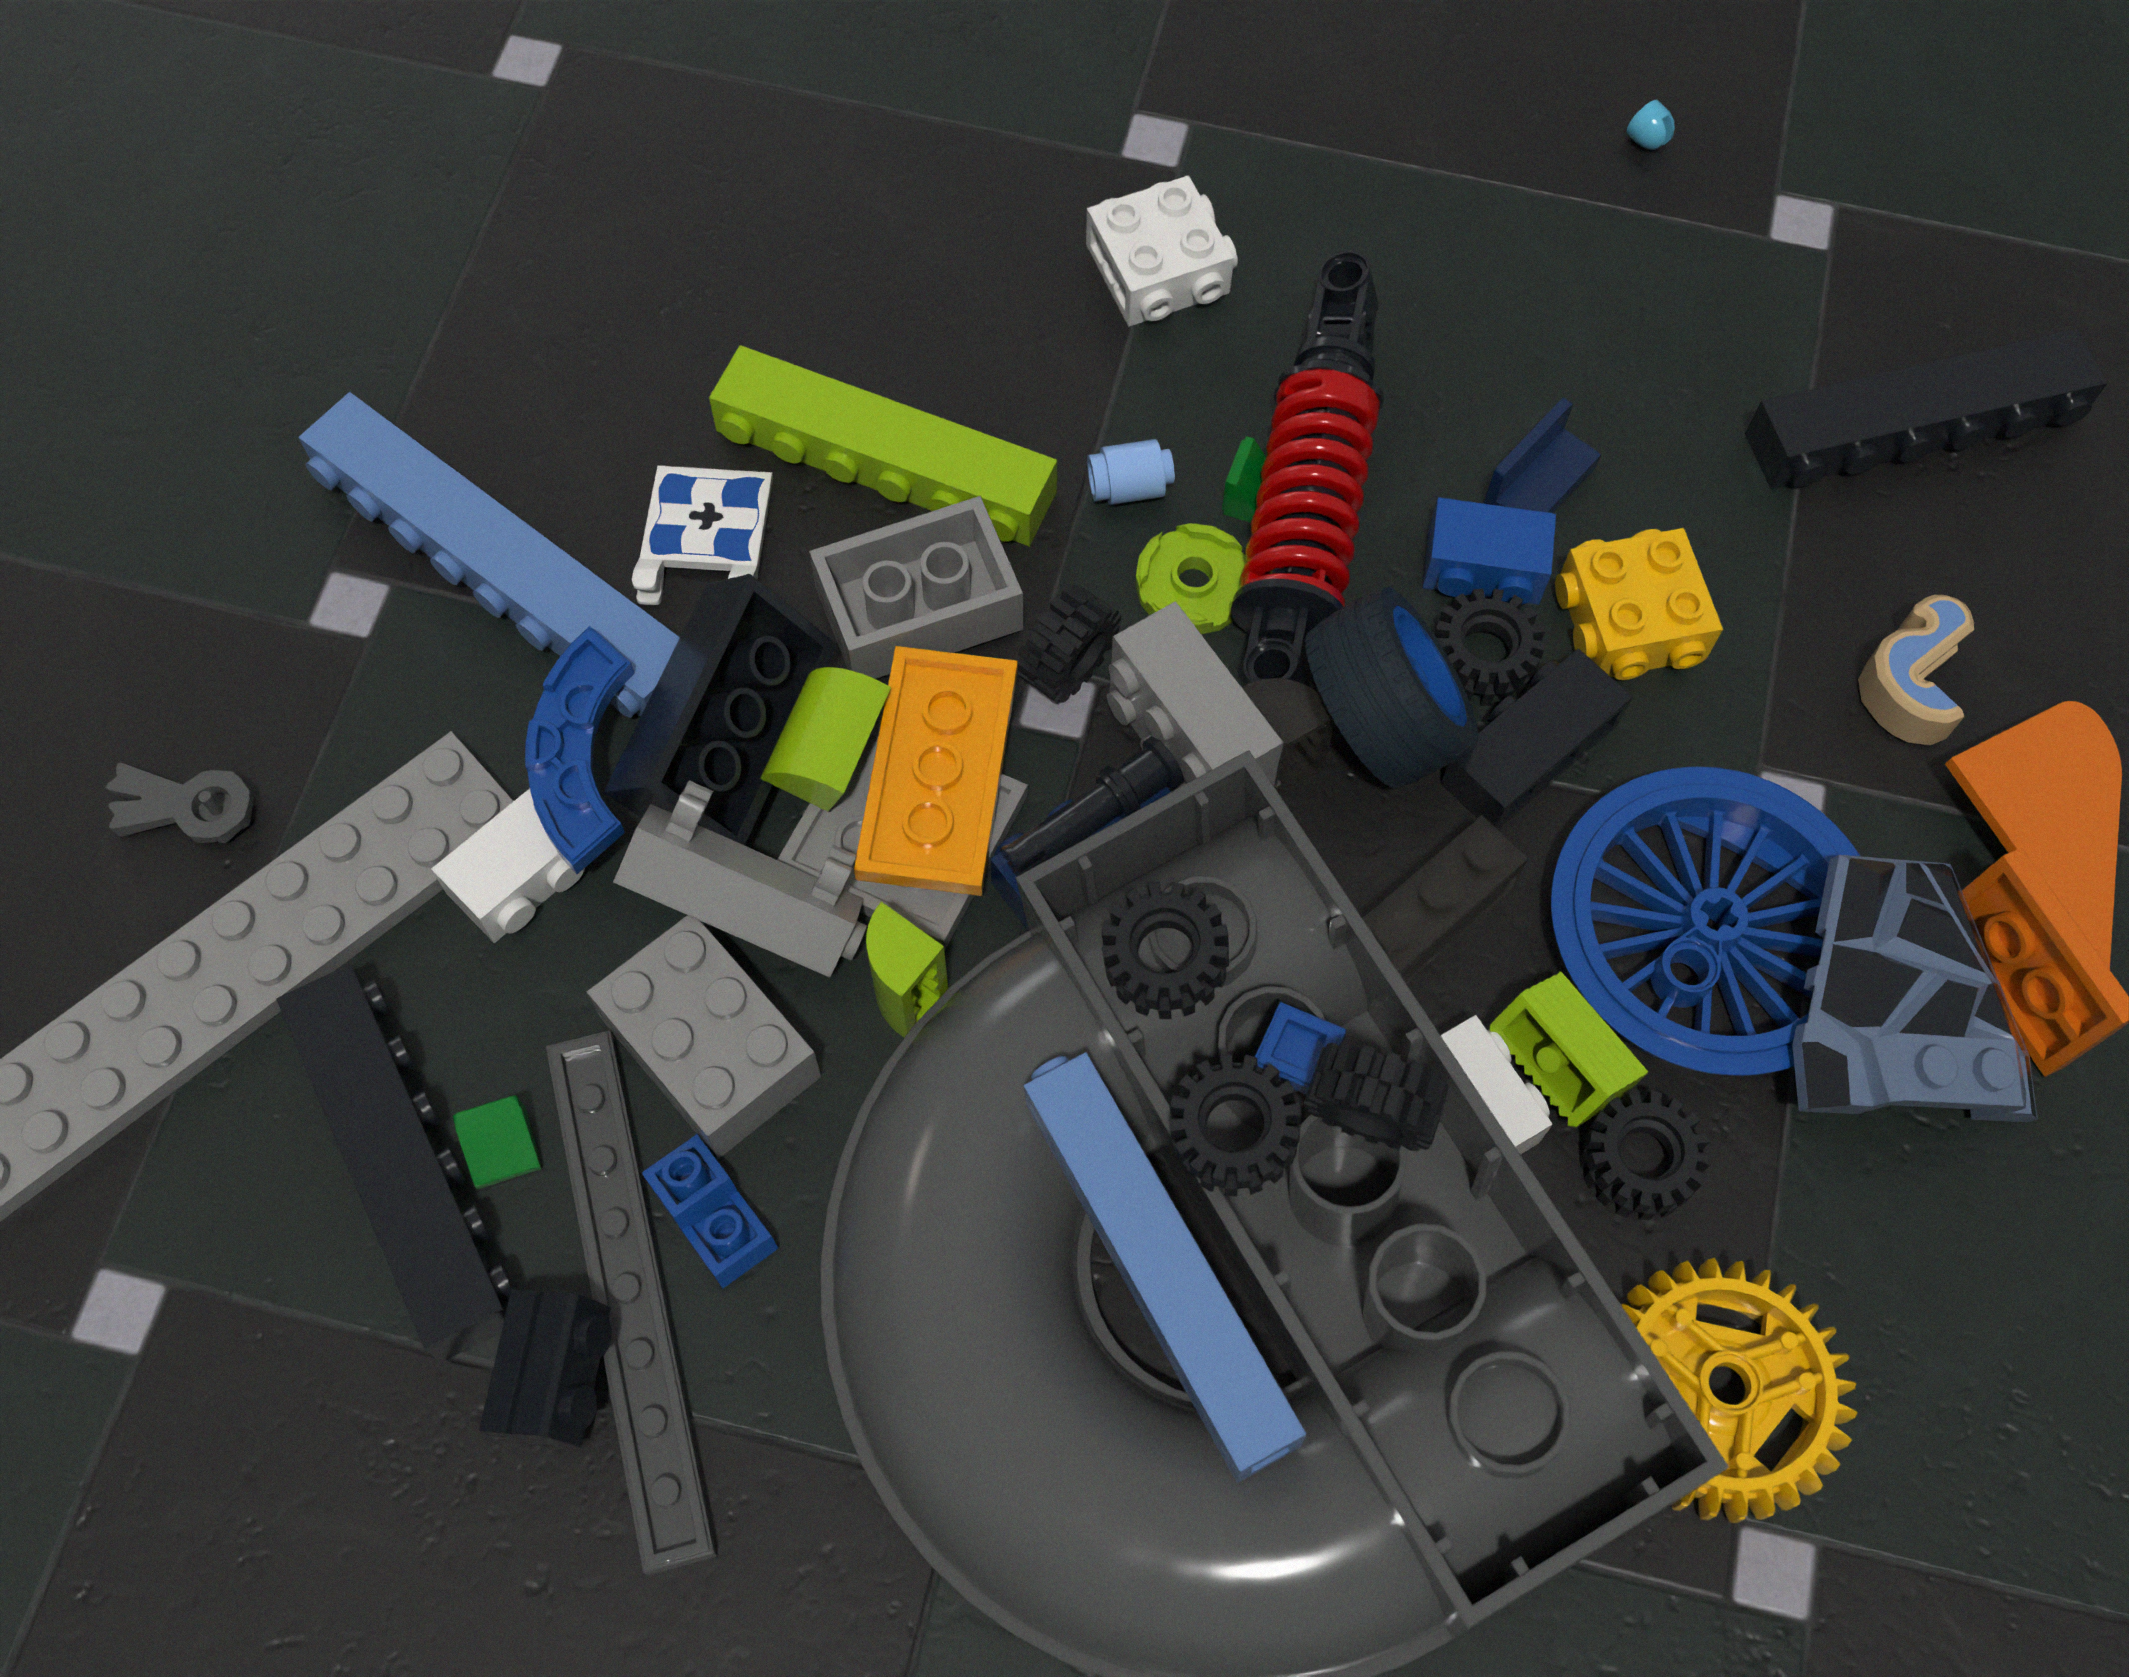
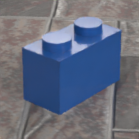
[1422,497,1556,605]

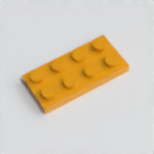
[854,646,1018,896]

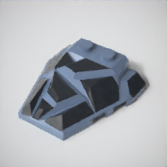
[1792,855,2038,1122]

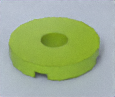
[1135,523,1246,634]

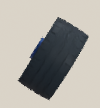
[1305,586,1479,789]

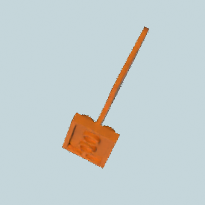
[1945,701,2129,1077]

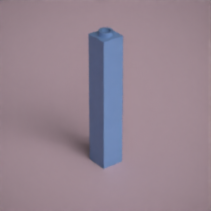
[1023,1052,1306,1483]

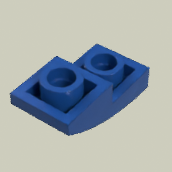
[642,1134,779,1289]

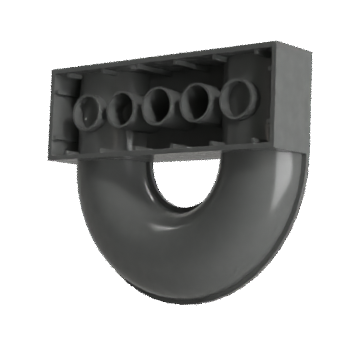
[821,750,1729,1677]

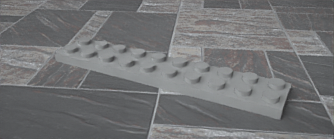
[0,731,513,1222]

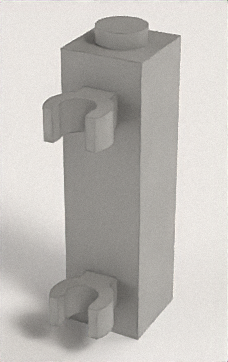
[613,781,867,977]

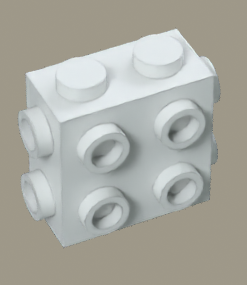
[1086,175,1238,327]

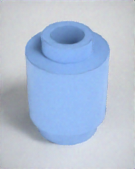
[1087,439,1175,505]

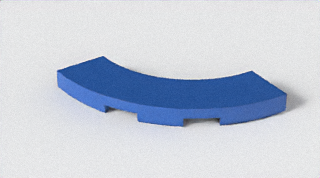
[525,626,635,874]

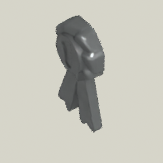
[106,763,254,843]

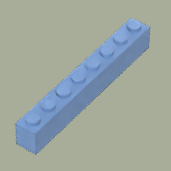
[298,392,680,718]

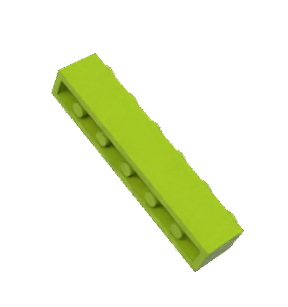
[709,345,1057,547]

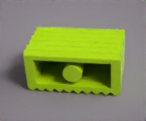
[1490,972,1648,1127]

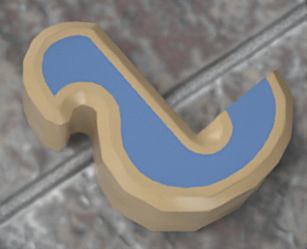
[1858,595,1974,745]

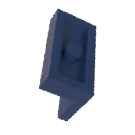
[1483,397,1601,513]

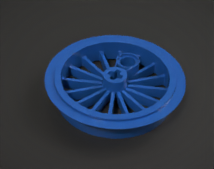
[1551,767,1860,1076]

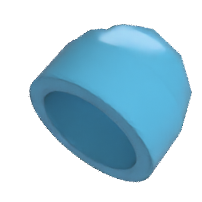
[1626,100,1675,150]

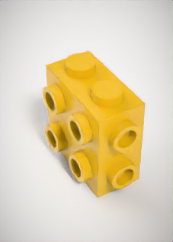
[1555,528,1723,680]

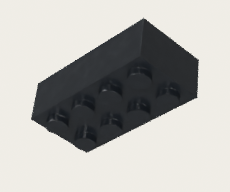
[604,574,838,846]

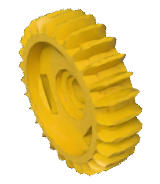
[1621,1258,1858,1523]

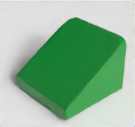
[1222,436,1266,523]
[453,1095,542,1190]

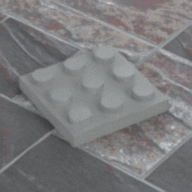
[777,719,1028,951]

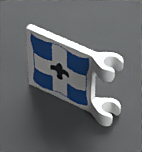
[632,465,773,605]

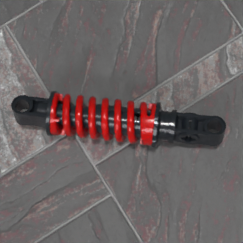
[1231,251,1384,717]

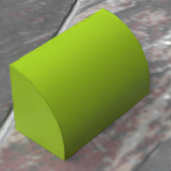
[760,667,891,812]
[866,901,948,1038]

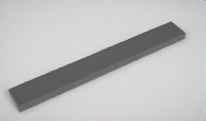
[546,1030,717,1576]

